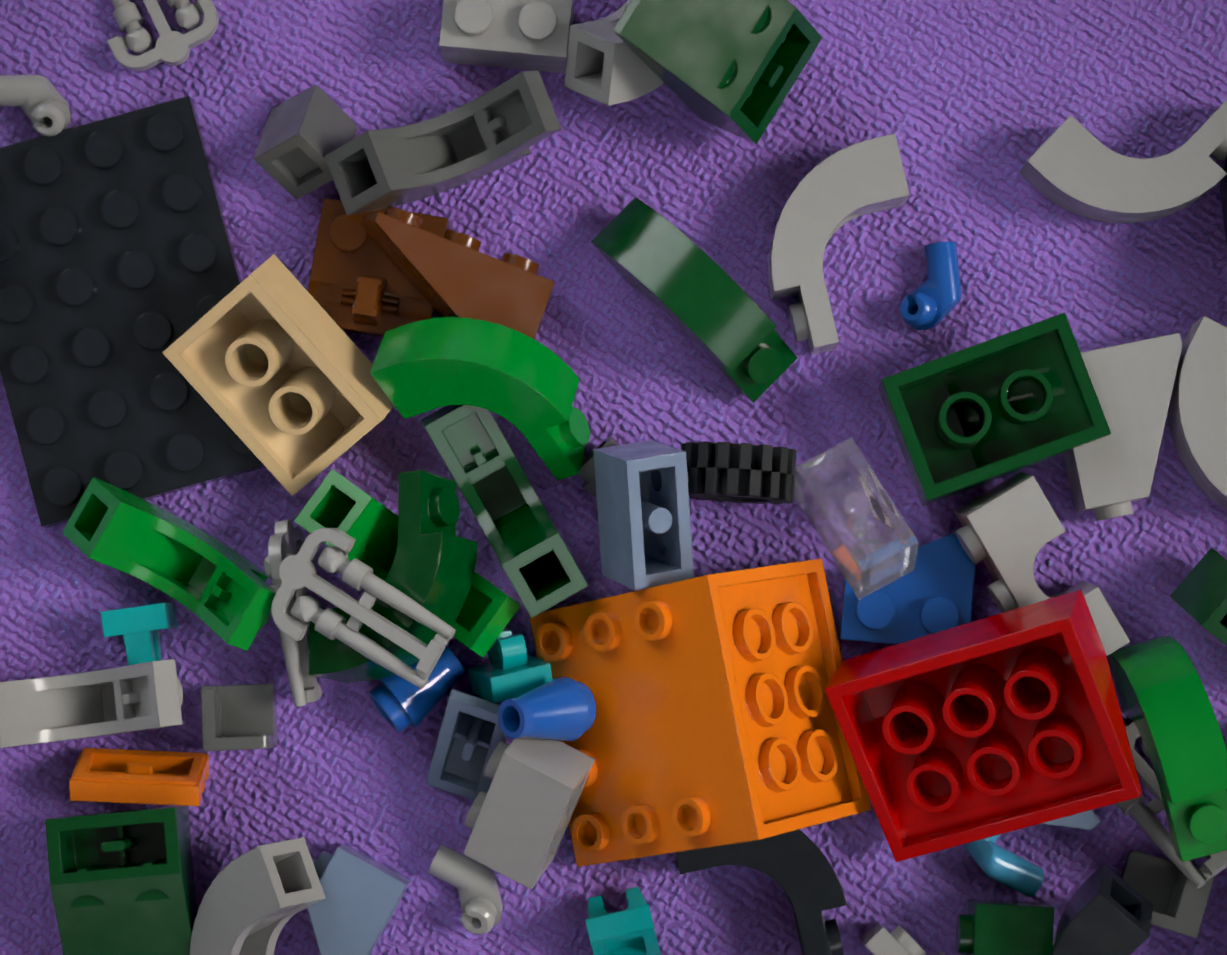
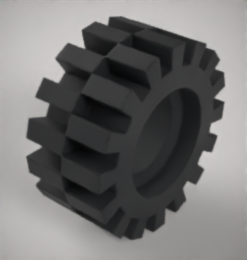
[681,441,797,504]

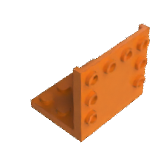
[529,558,872,867]

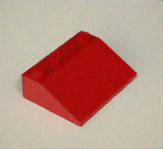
[825,589,1142,862]

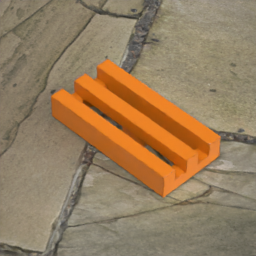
[69,748,209,806]

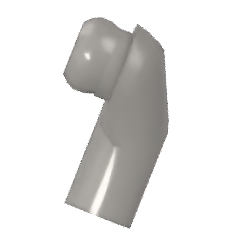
[0,75,71,137]
[428,844,503,935]

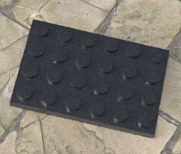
[0,96,265,528]

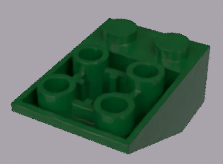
[613,0,823,144]
[45,805,197,955]

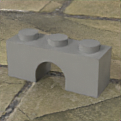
[954,472,1130,656]

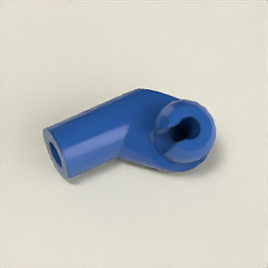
[900,241,962,330]

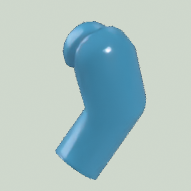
[962,834,1044,897]

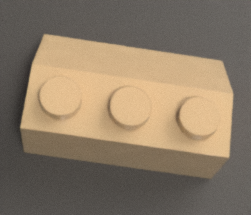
[162,254,394,496]

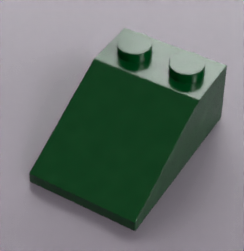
[878,312,1111,507]

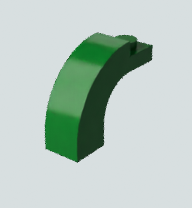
[370,317,591,481]
[294,469,521,657]
[62,477,276,651]
[1108,635,1227,862]

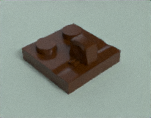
[308,198,450,338]

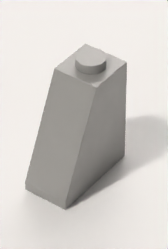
[1063,333,1182,522]

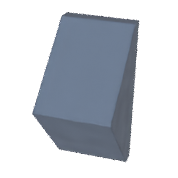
[426,689,508,800]

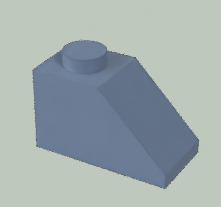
[307,844,411,955]

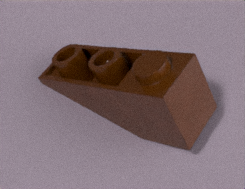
[361,206,555,339]

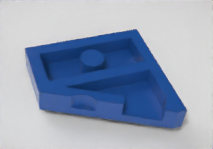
[839,533,975,645]

